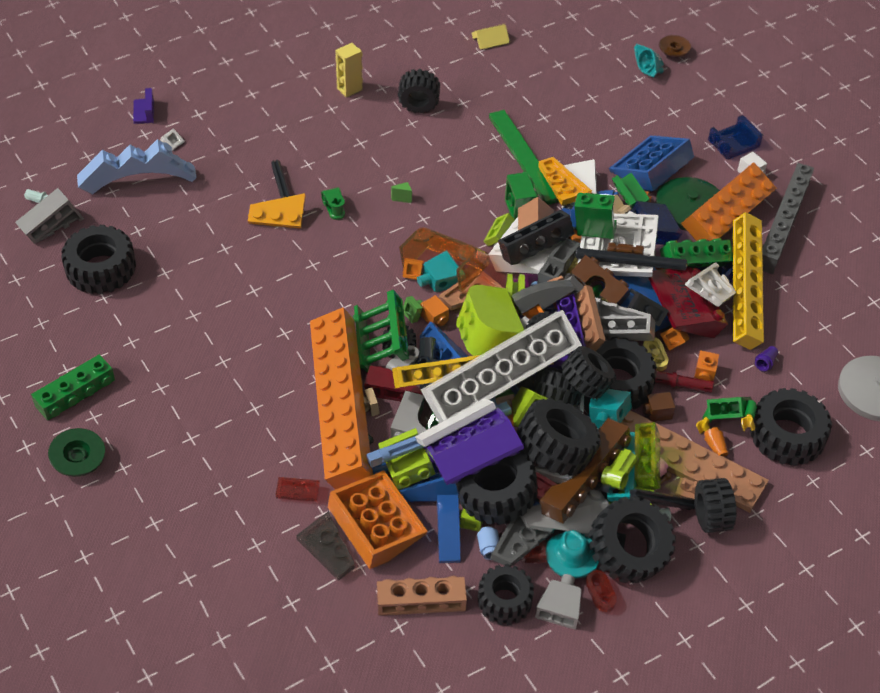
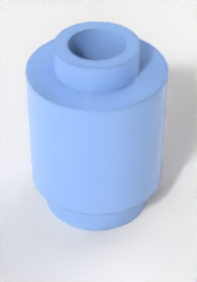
[477,526,499,560]

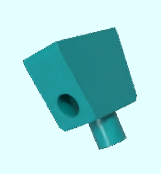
[417,251,464,292]
[589,389,632,429]

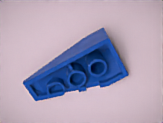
[420,321,469,361]

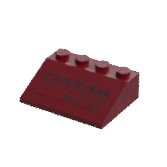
[648,266,728,339]

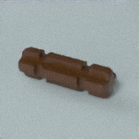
[607,242,644,255]

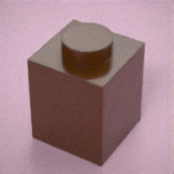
[643,392,675,422]

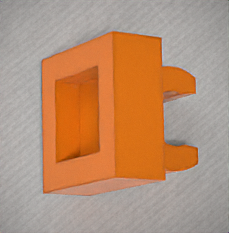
[402,258,424,280]

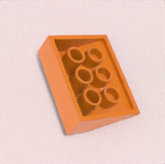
[328,471,428,569]

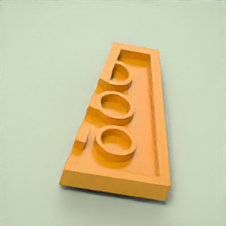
[539,157,592,206]

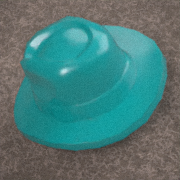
[546,530,599,578]

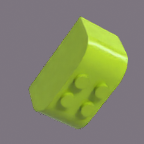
[456,285,524,356]

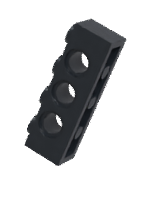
[498,210,575,265]

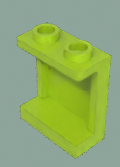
[378,428,436,490]

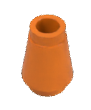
[704,427,729,457]

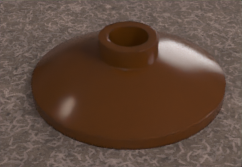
[659,35,691,57]

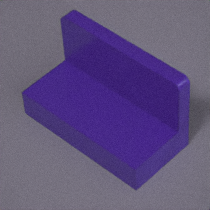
[133,88,154,124]

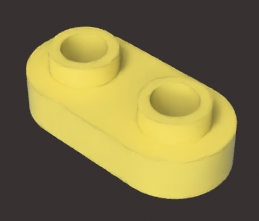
[643,338,669,371]

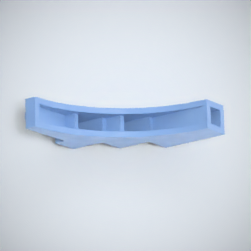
[77,139,196,194]

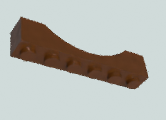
[540,418,631,524]

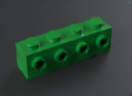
[660,238,733,269]
[31,354,115,421]

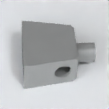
[535,574,581,630]

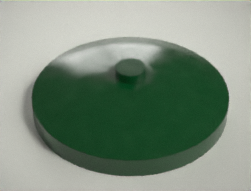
[655,177,720,231]

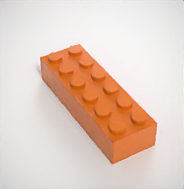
[681,162,777,241]

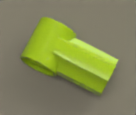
[601,449,637,490]

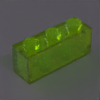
[635,422,660,490]

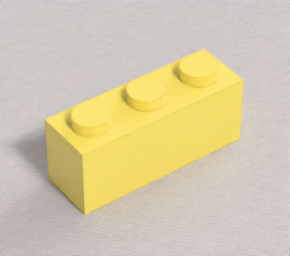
[336,43,363,97]

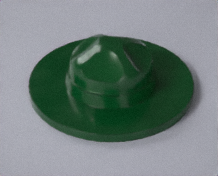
[48,428,105,477]

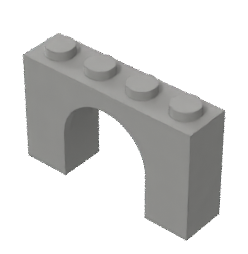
[391,391,427,448]

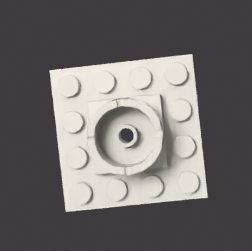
[578,214,658,277]

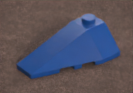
[391,462,458,502]

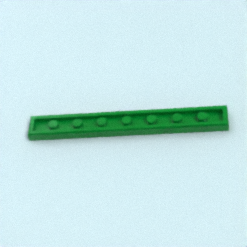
[489,110,559,205]

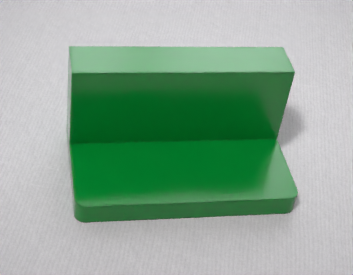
[612,173,650,212]

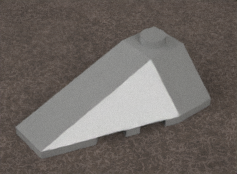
[520,490,609,537]

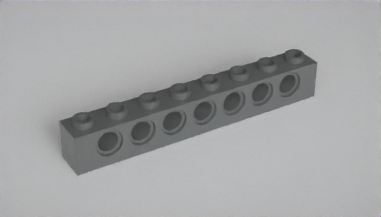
[762,163,814,274]

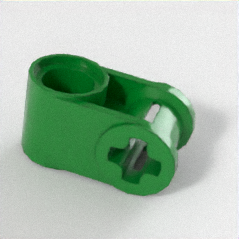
[321,187,345,220]

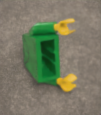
[696,397,757,434]

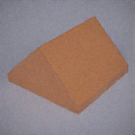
[518,197,554,230]

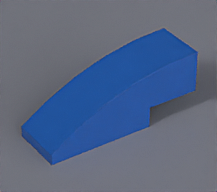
[437,495,460,563]

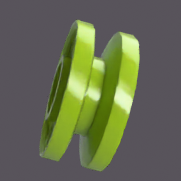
[506,273,525,313]

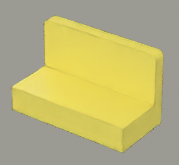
[472,24,509,49]

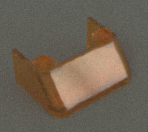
[399,227,490,293]

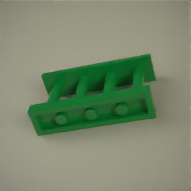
[353,289,409,374]

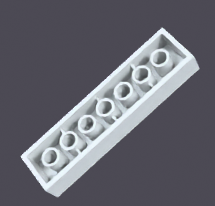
[421,310,582,423]

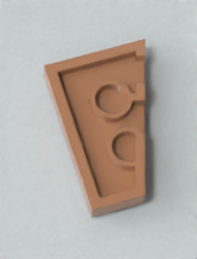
[439,268,504,311]

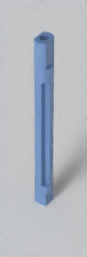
[367,402,512,468]

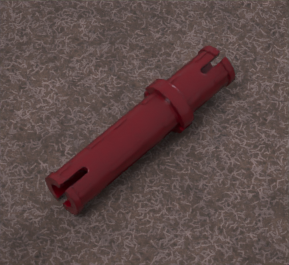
[655,370,714,393]

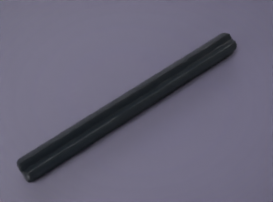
[575,248,688,271]

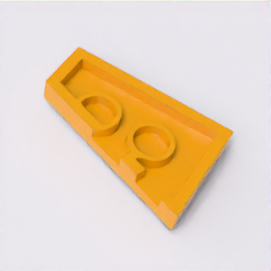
[248,193,306,229]

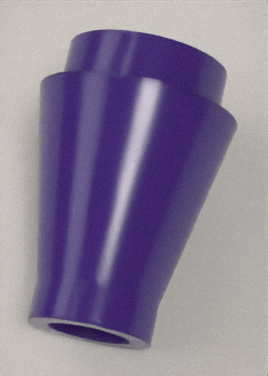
[755,346,778,371]

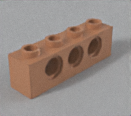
[377,576,467,616]

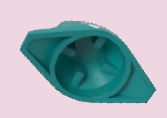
[634,44,664,77]

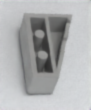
[15,188,84,244]
[595,297,656,341]

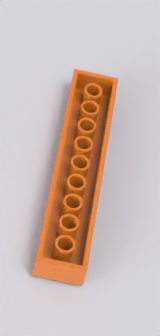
[310,307,373,490]

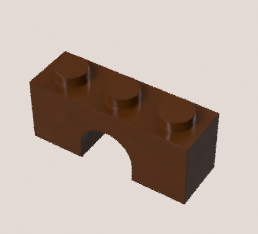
[571,255,630,306]

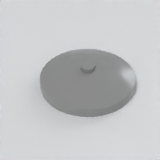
[838,356,880,421]

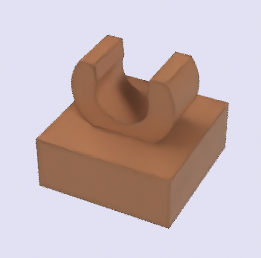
[675,477,697,499]

